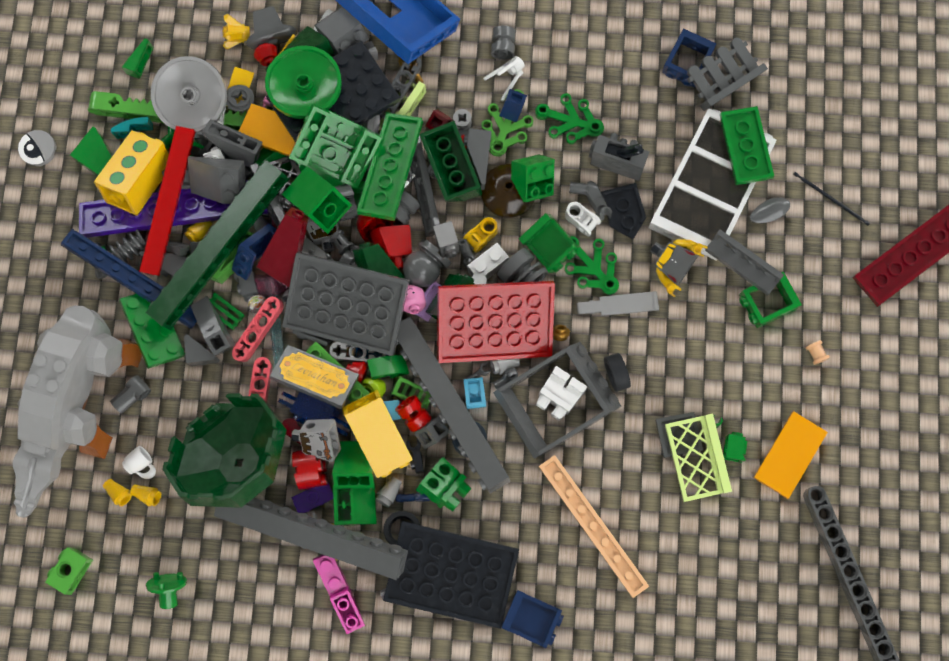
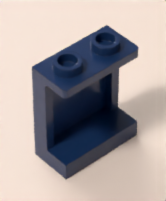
[232,223,277,280]
[501,590,564,648]

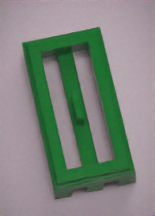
[210,293,245,331]

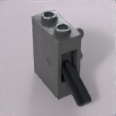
[589,133,650,181]

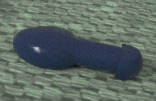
[395,493,431,503]

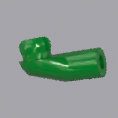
[161,126,175,149]

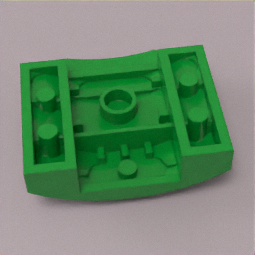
[289,104,382,188]

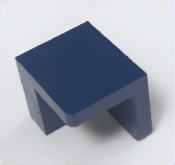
[500,89,527,122]

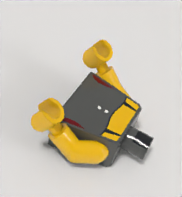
[650,239,708,297]

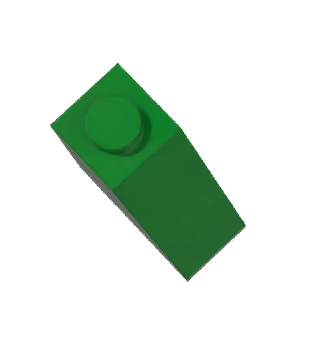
[70,127,113,176]
[332,441,375,488]

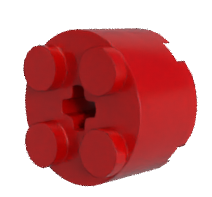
[292,450,328,490]

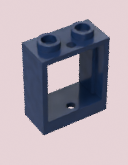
[662,28,716,88]

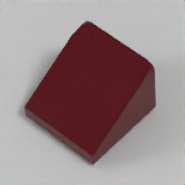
[425,110,452,130]

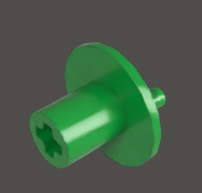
[146,572,187,609]

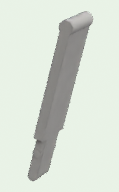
[577,291,659,316]

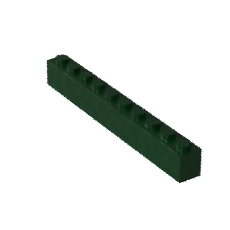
[145,160,289,330]

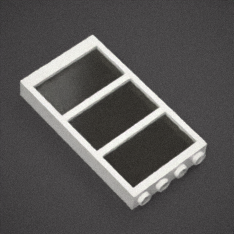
[649,108,777,261]

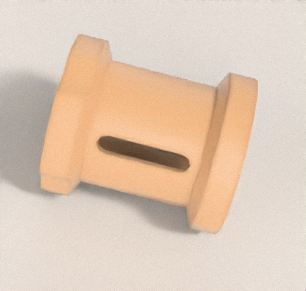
[806,340,830,365]

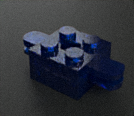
[278,391,351,437]

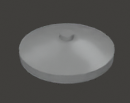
[151,56,227,133]

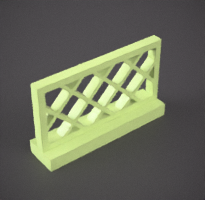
[665,414,732,502]

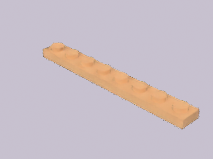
[539,455,649,598]

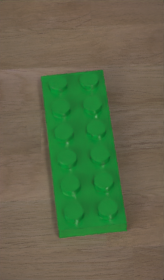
[357,113,423,221]

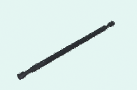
[793,172,870,226]

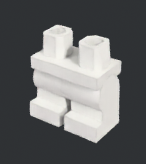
[536,366,587,421]

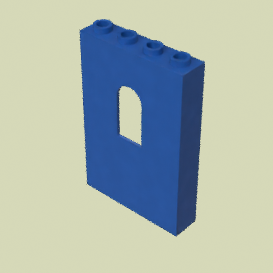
[335,0,460,64]

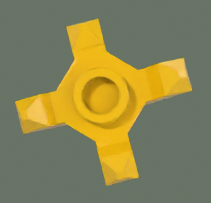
[222,14,250,50]

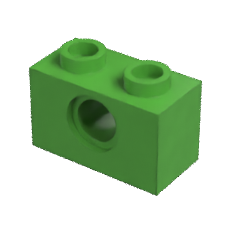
[45,547,93,595]

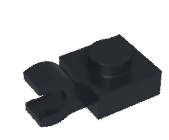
[406,439,425,474]

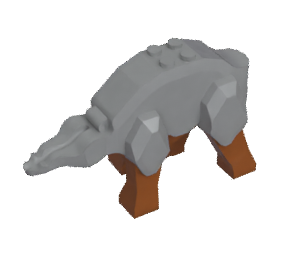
[12,305,142,518]

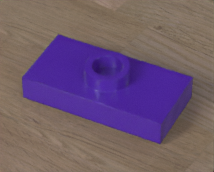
[291,482,333,513]

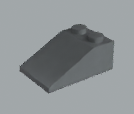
[188,156,246,204]

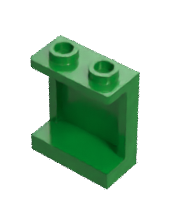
[518,213,580,273]

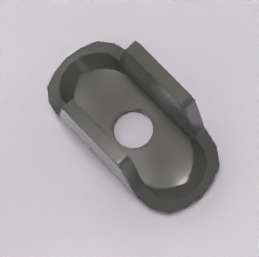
[246,6,298,50]

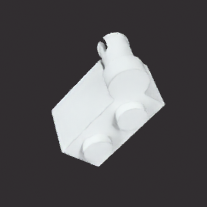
[467,243,509,284]

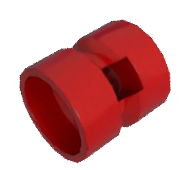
[395,395,431,432]

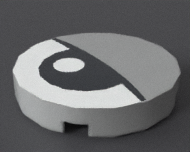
[18,130,57,166]

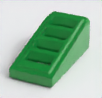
[122,38,153,79]

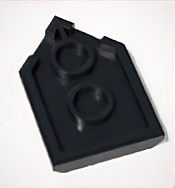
[601,183,646,240]

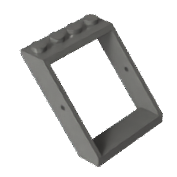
[493,342,622,459]

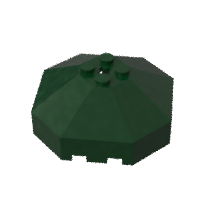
[162,393,287,508]

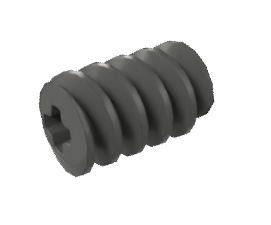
[109,230,147,263]

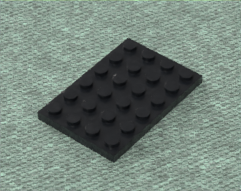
[266,41,401,143]
[383,521,519,629]

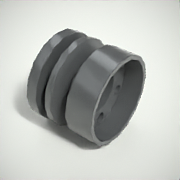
[497,248,548,283]

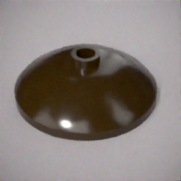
[481,164,535,218]

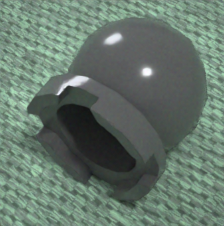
[403,239,452,288]

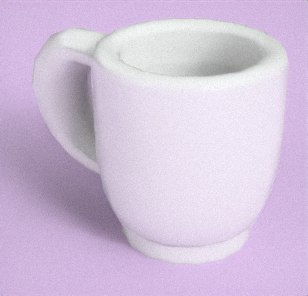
[122,446,156,479]

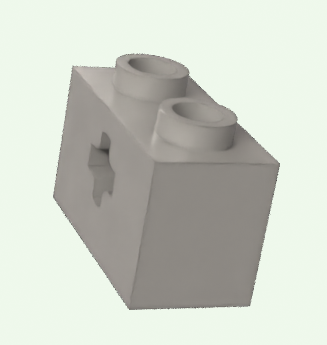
[433,221,460,259]

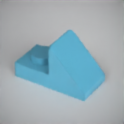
[463,377,486,409]

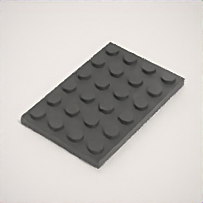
[282,252,410,356]

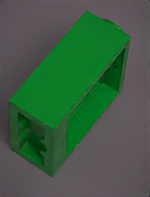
[739,271,802,328]

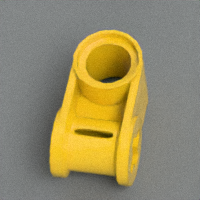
[463,217,498,253]

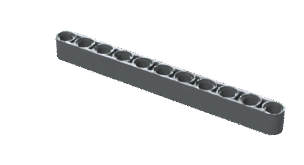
[803,486,900,661]

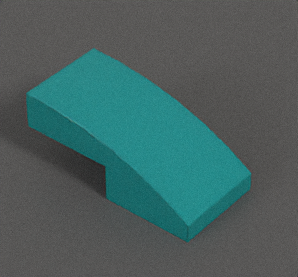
[111,117,153,139]

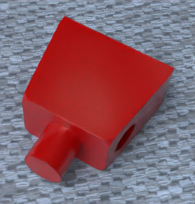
[370,225,412,269]

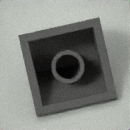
[314,6,369,57]

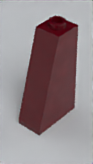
[257,207,309,287]

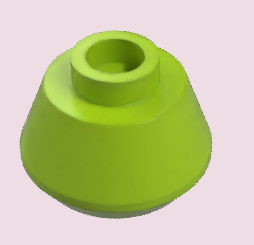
[362,378,386,397]

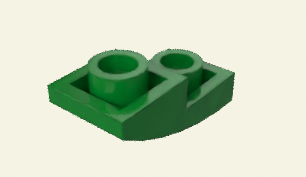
[367,355,409,379]

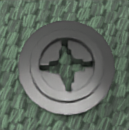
[226,85,254,113]

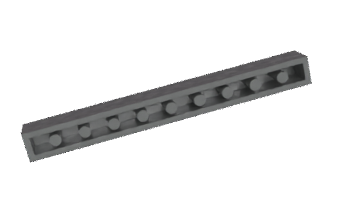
[396,317,511,494]
[214,497,408,580]

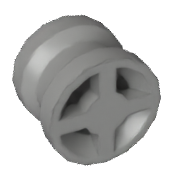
[453,109,472,131]

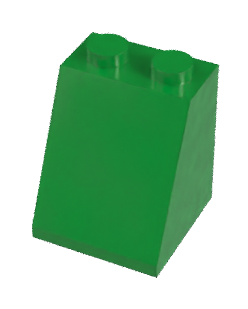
[282,166,352,234]

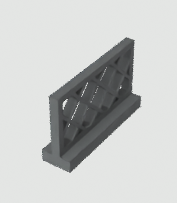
[250,156,312,228]

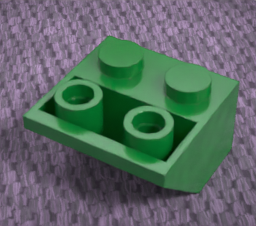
[511,154,555,203]
[333,485,377,526]

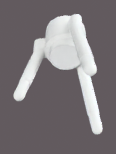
[483,56,525,102]

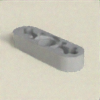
[329,342,386,363]

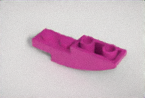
[313,554,365,634]

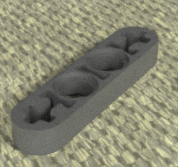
[379,57,422,119]

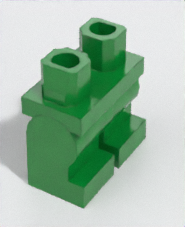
[416,457,472,512]

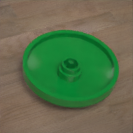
[265,46,342,119]

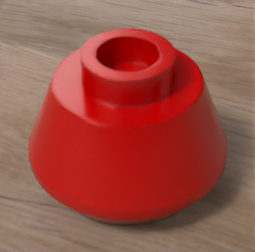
[254,43,277,67]
[346,361,368,384]

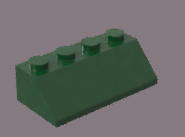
[419,121,482,202]

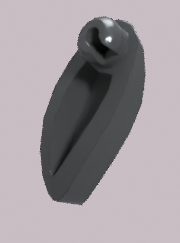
[750,197,790,224]

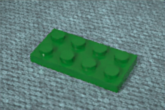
[719,106,774,185]
[119,294,185,369]

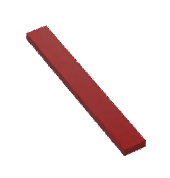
[139,126,196,277]

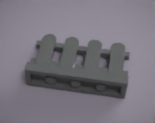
[687,38,768,111]

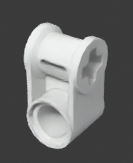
[565,202,601,236]

